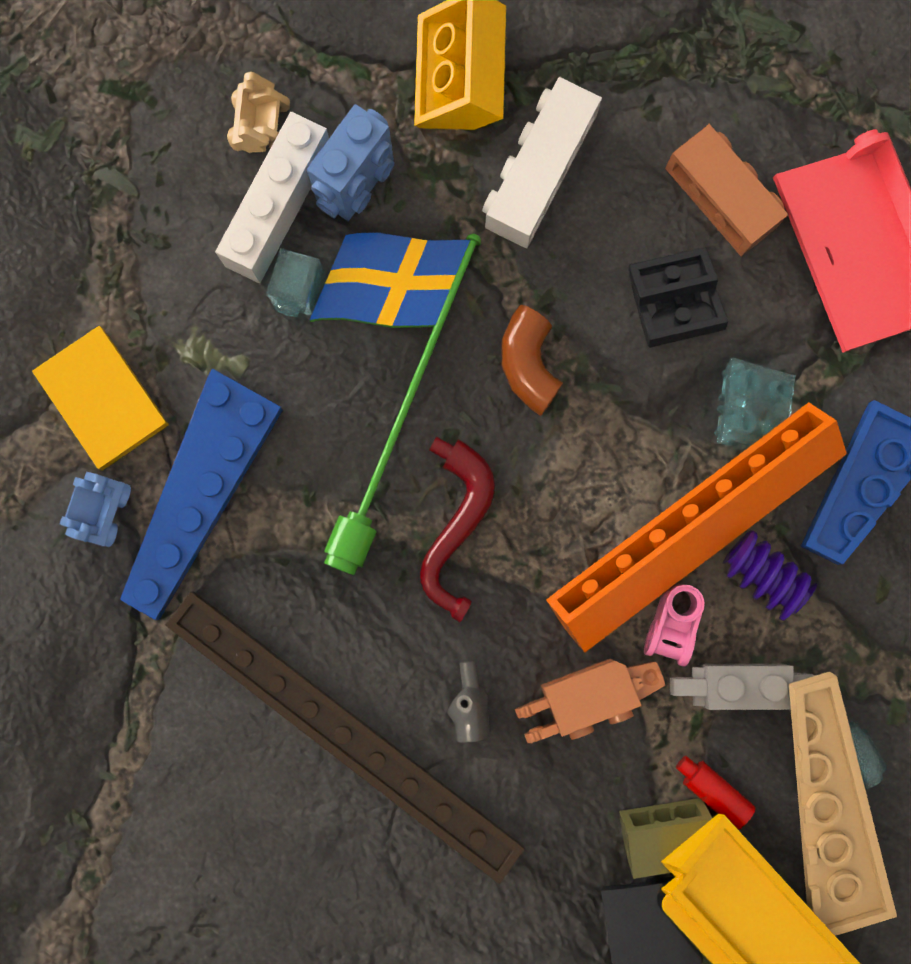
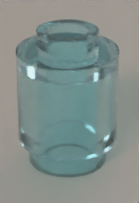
[849,721,887,789]

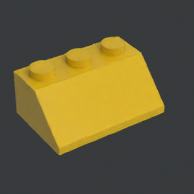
[414,0,506,130]

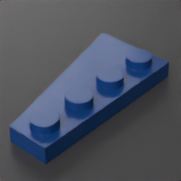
[801,400,911,565]

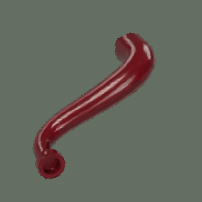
[420,437,495,623]

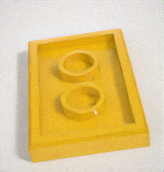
[32,326,169,471]

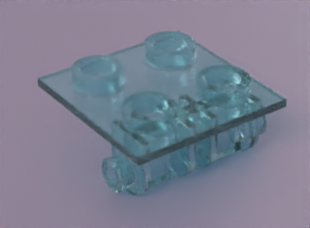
[714,358,795,446]

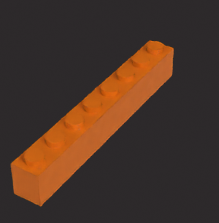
[546,402,847,652]

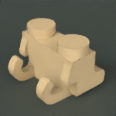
[227,72,290,153]

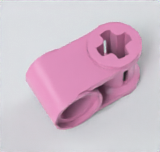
[644,584,705,667]

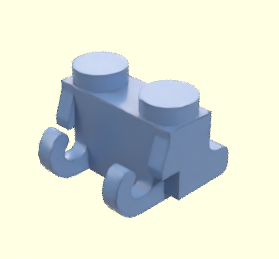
[59,472,131,547]

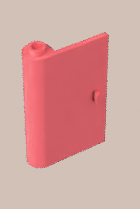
[773,129,911,353]

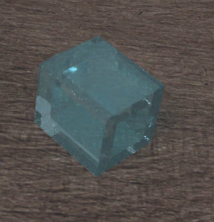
[266,248,324,317]

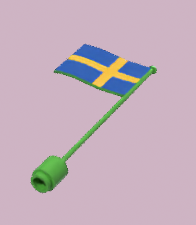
[309,233,481,575]

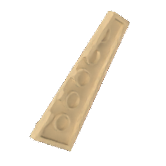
[789,672,897,936]

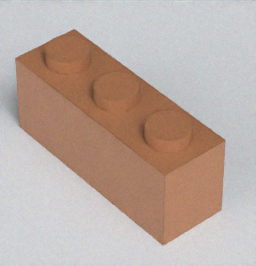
[665,124,789,257]

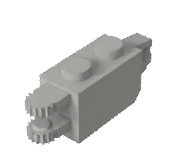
[669,663,817,710]

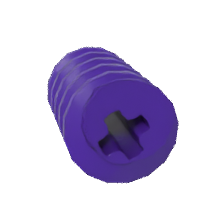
[723,530,817,621]

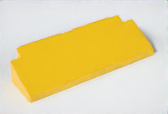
[661,814,860,964]

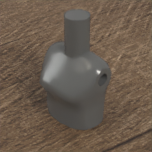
[448,660,490,742]

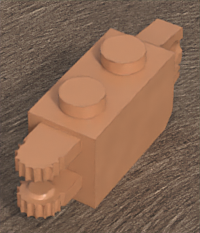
[515,659,666,743]

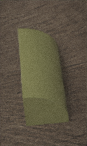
[619,798,712,879]

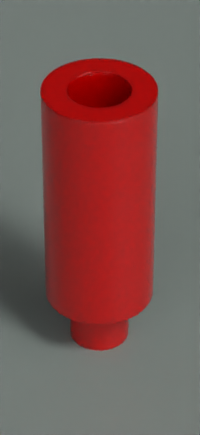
[676,756,756,830]

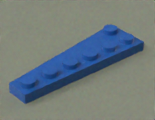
[120,368,283,620]

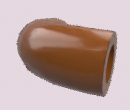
[502,305,563,416]

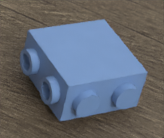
[306,104,394,221]

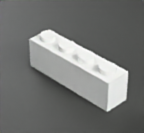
[482,77,602,249]
[215,111,329,284]

